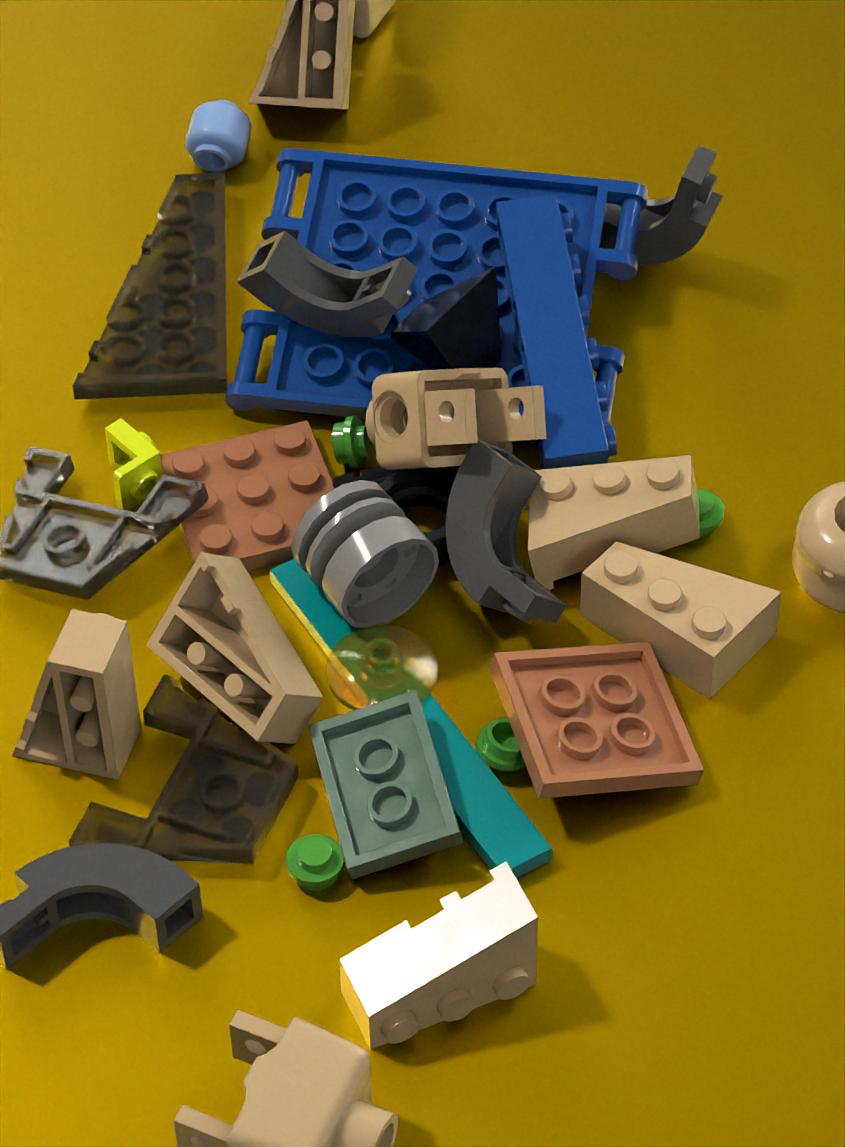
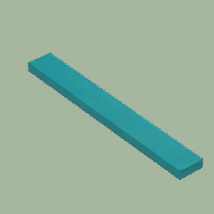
[270,559,552,878]

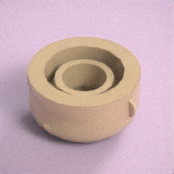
[792,481,845,613]

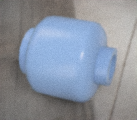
[185,100,252,173]

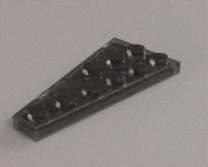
[72,173,228,400]

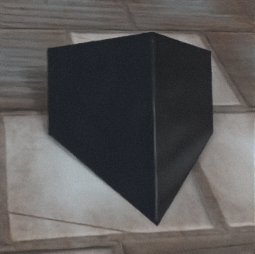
[391,266,501,370]

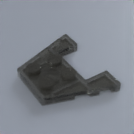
[0,446,209,600]
[68,674,299,864]

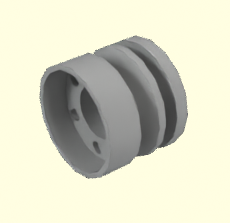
[291,480,439,629]

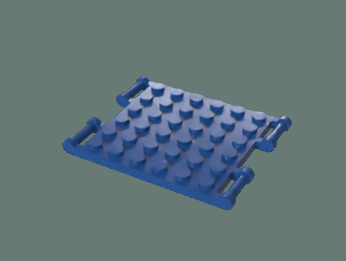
[225,148,648,428]

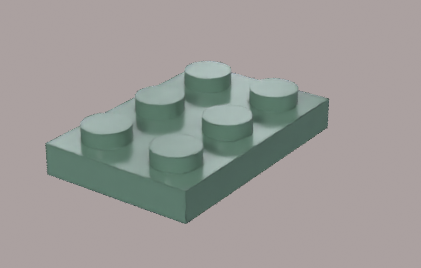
[308,690,464,879]

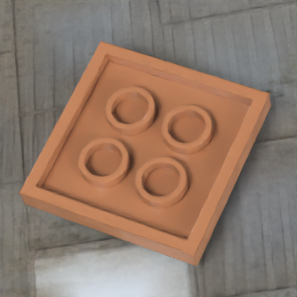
[161,420,334,571]
[489,642,704,799]

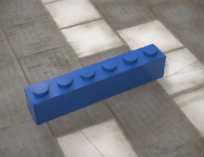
[496,194,617,469]

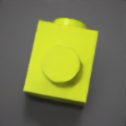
[105,418,164,512]

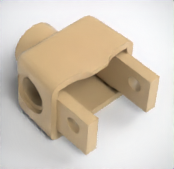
[365,368,546,470]
[174,1010,398,1147]

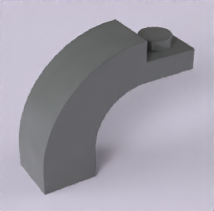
[600,146,723,265]
[237,231,418,337]
[445,439,567,624]
[0,843,203,970]

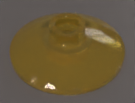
[326,625,438,710]

